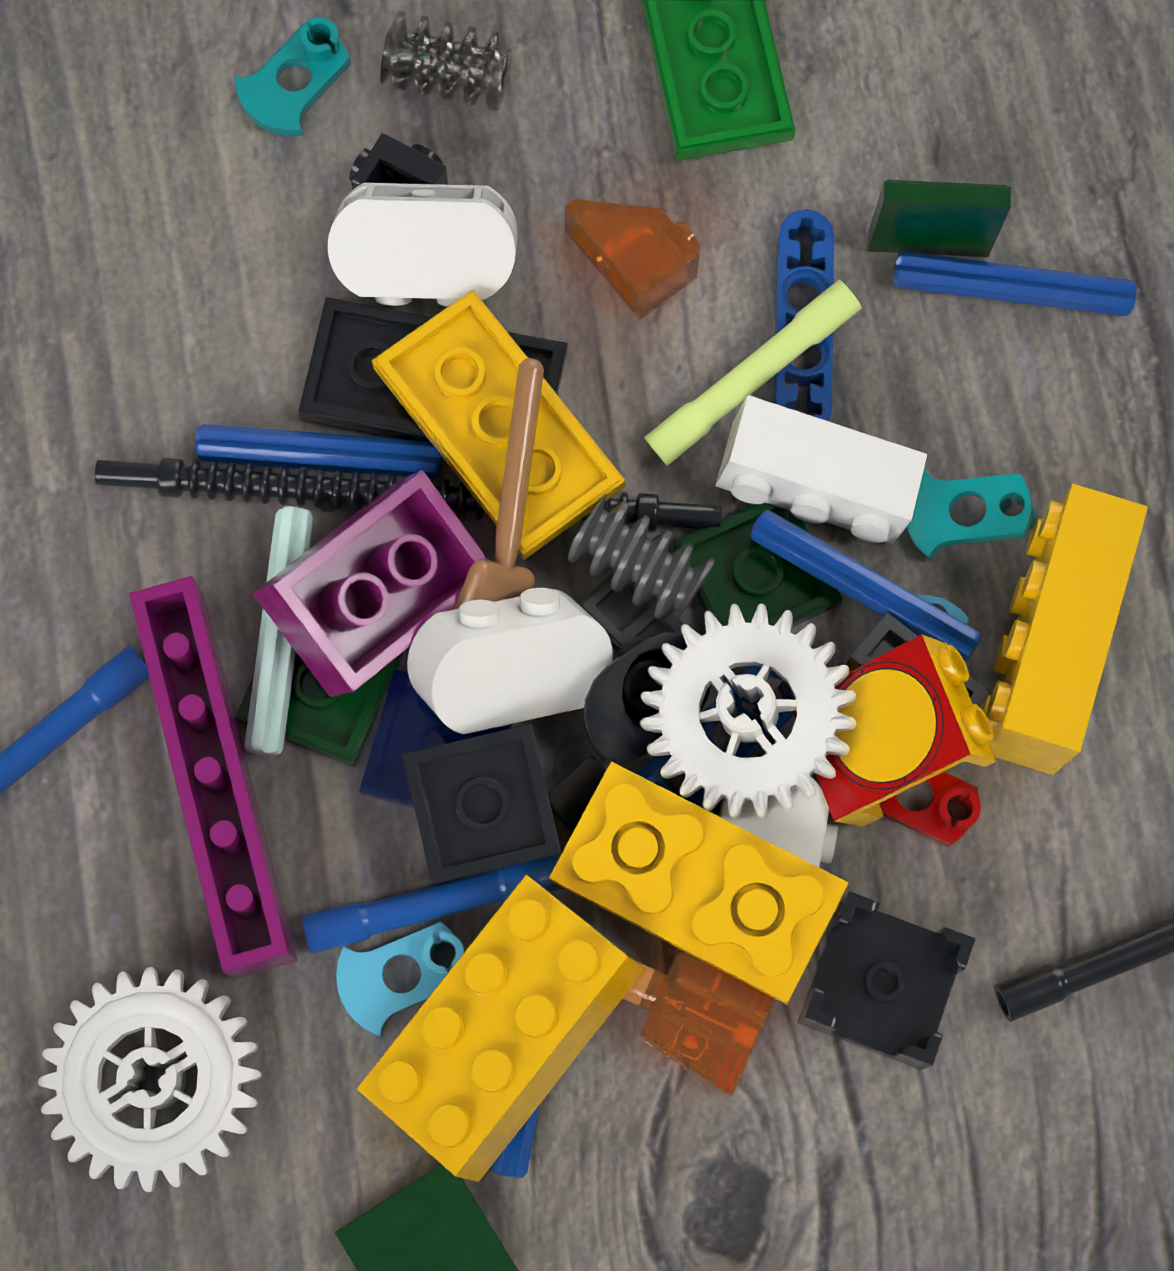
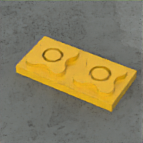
[371,290,625,561]
[549,762,849,1005]

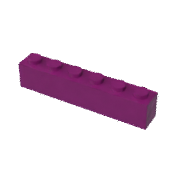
[129,576,298,979]

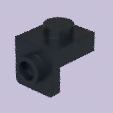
[349,133,448,190]

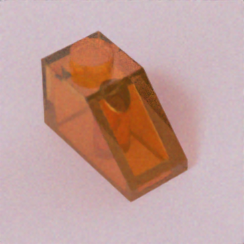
[565,199,700,320]

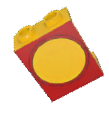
[792,634,996,827]

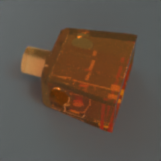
[623,949,774,1098]

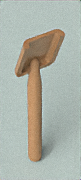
[454,358,544,609]

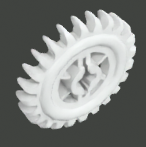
[640,603,857,818]
[38,967,262,1192]

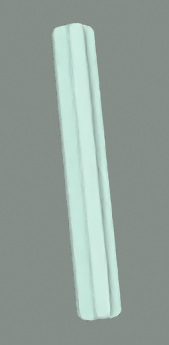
[244,506,313,756]

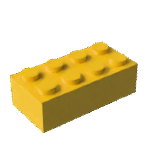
[981,483,1148,775]
[357,875,645,1182]

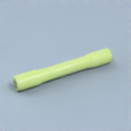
[644,279,862,466]

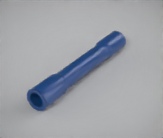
[0,645,150,794]
[302,855,565,954]

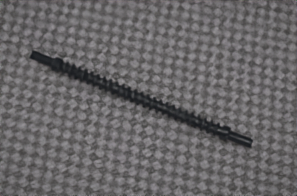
[95,458,722,533]

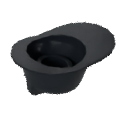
[583,632,711,762]

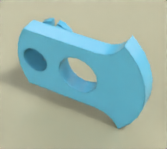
[336,922,464,1037]

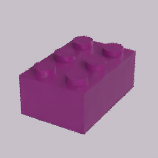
[252,470,489,697]

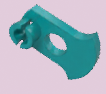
[234,17,351,136]
[907,468,1037,561]

